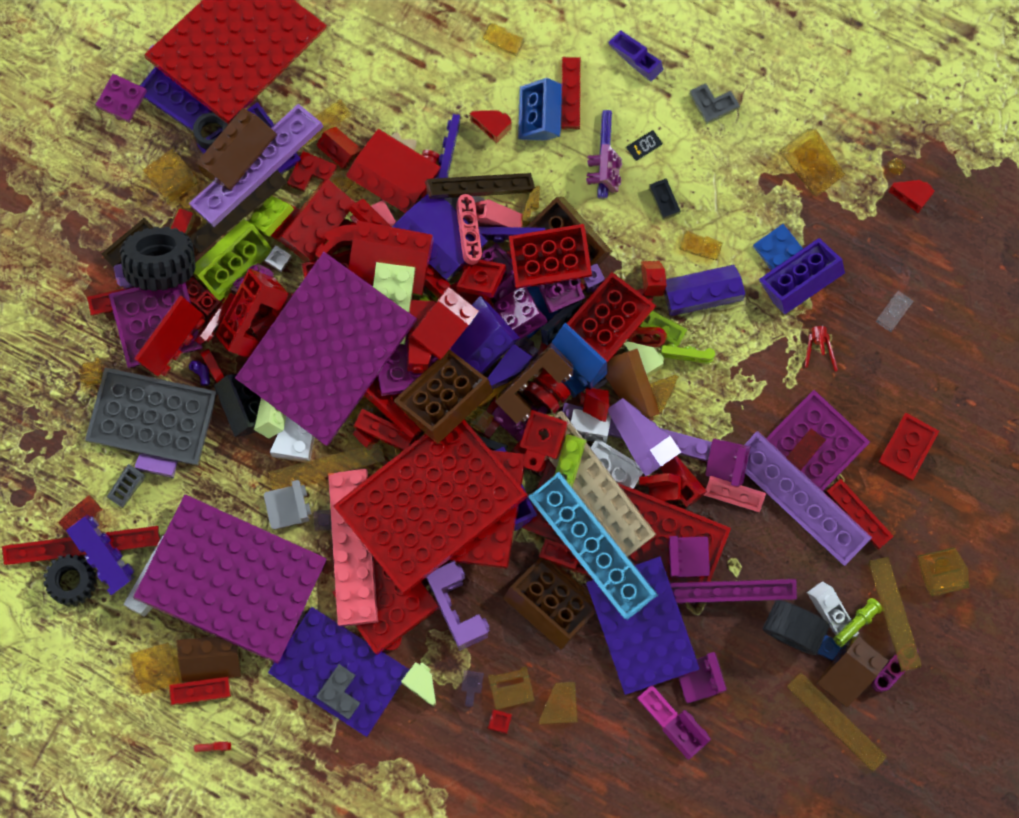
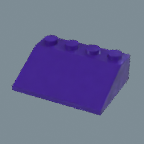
[392,194,488,282]
[451,296,520,375]

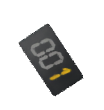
[626,130,663,161]

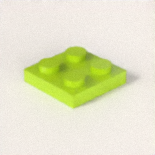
[248,196,294,237]

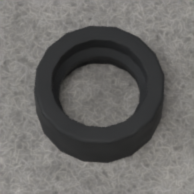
[193,113,228,150]

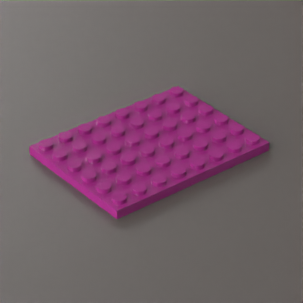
[235,252,417,446]
[133,494,327,664]

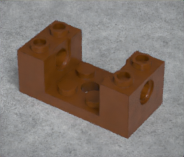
[495,343,573,424]

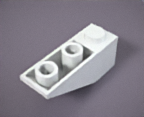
[807,581,859,636]

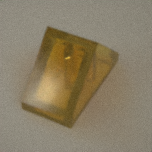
[650,375,679,414]

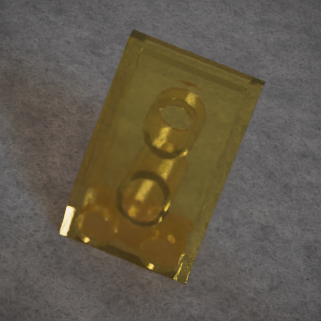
[779,129,845,197]

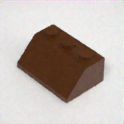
[177,636,241,682]

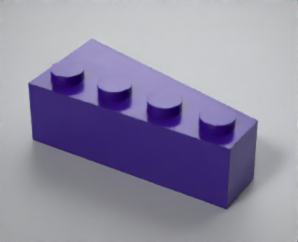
[66,515,135,595]

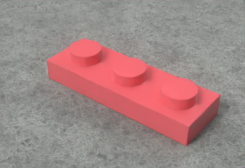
[704,476,766,513]

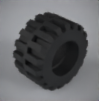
[43,554,97,606]

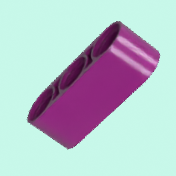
[871,644,918,693]

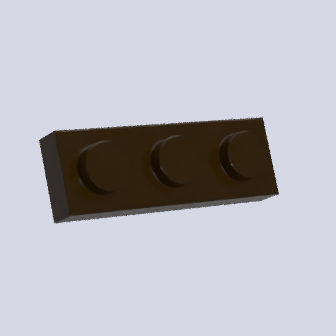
[101,217,154,268]

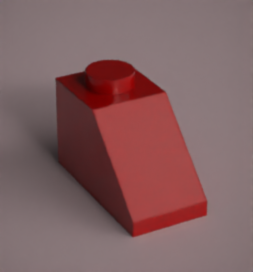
[469,110,512,144]
[888,180,935,214]
[641,261,667,296]
[580,387,609,422]

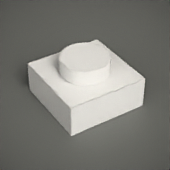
[265,246,292,272]

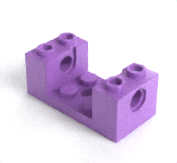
[426,561,490,651]

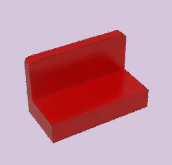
[316,127,362,169]
[639,473,681,502]

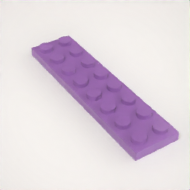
[189,104,324,227]
[745,431,872,566]

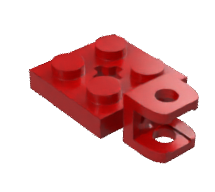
[519,410,569,472]

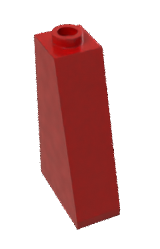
[407,300,436,374]

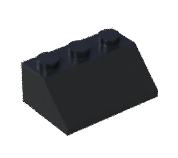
[214,374,261,437]

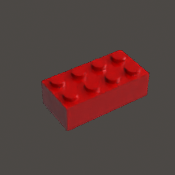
[277,179,356,263]

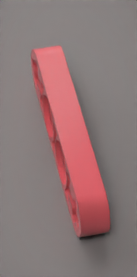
[456,194,482,265]

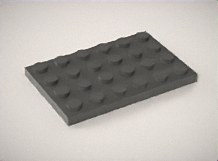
[85,367,217,466]

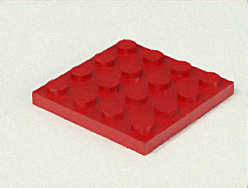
[332,559,440,655]

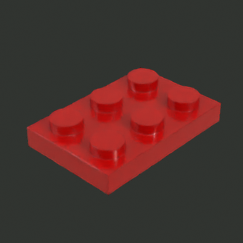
[878,412,939,481]

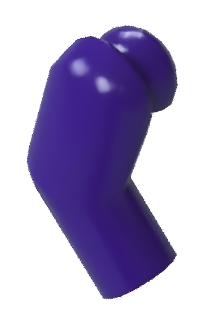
[189,361,210,386]

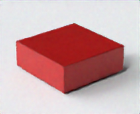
[488,709,512,734]

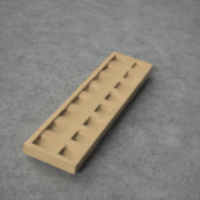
[540,411,657,557]

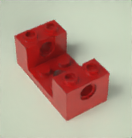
[215,268,289,358]

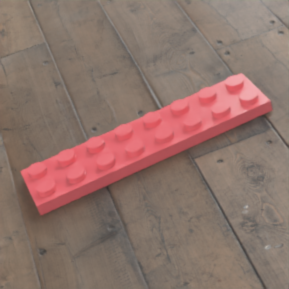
[328,469,378,627]

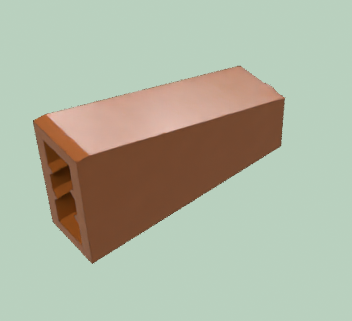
[605,349,660,421]

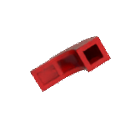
[315,225,356,260]

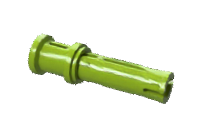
[833,598,883,647]

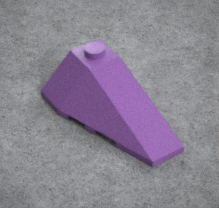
[608,398,682,476]

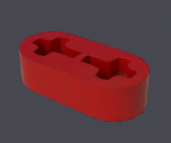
[200,349,224,383]

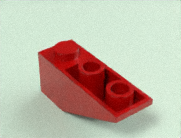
[660,455,707,507]

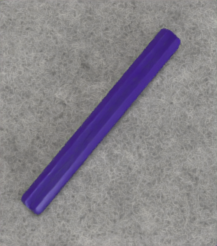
[598,110,612,199]

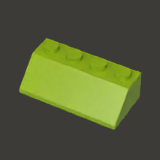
[193,219,273,301]

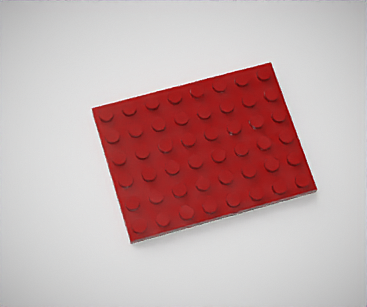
[144,0,327,124]
[333,420,528,595]

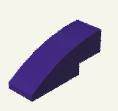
[608,30,664,82]

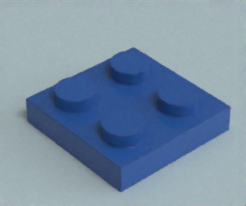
[753,224,803,271]

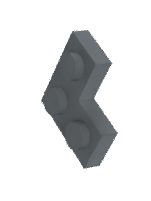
[689,83,740,124]
[316,664,360,720]

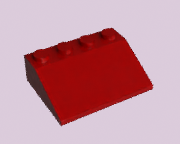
[346,128,441,213]
[348,220,434,296]
[509,224,592,289]
[567,272,656,363]
[134,295,205,379]

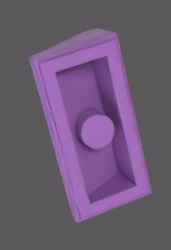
[134,453,178,478]

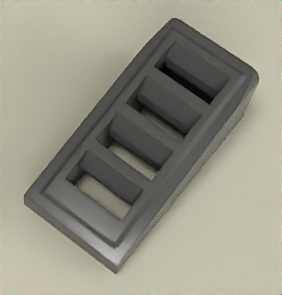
[107,464,146,508]

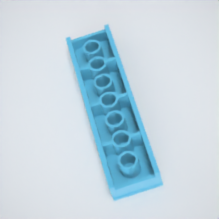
[528,472,658,620]

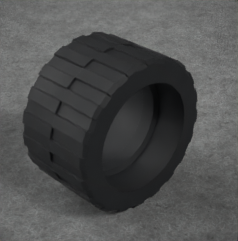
[762,600,830,655]

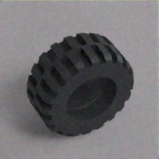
[120,227,196,291]

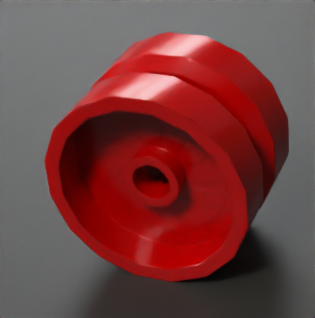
[522,369,571,416]

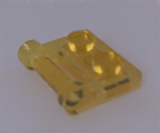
[488,666,535,710]

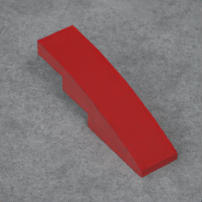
[539,539,593,579]

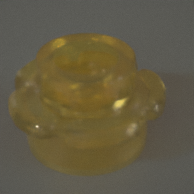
[888,158,906,175]

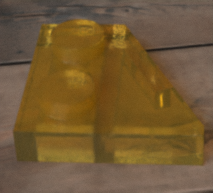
[539,682,578,725]

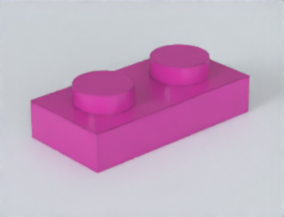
[637,685,678,728]

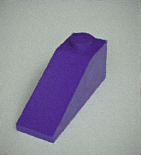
[487,344,532,390]

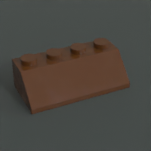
[196,108,277,191]

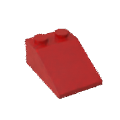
[410,287,479,360]

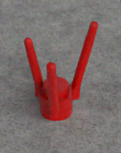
[804,326,838,372]

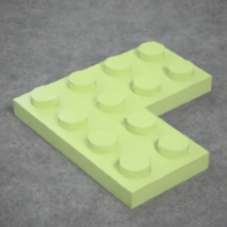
[373,262,415,344]

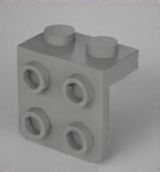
[264,480,311,530]

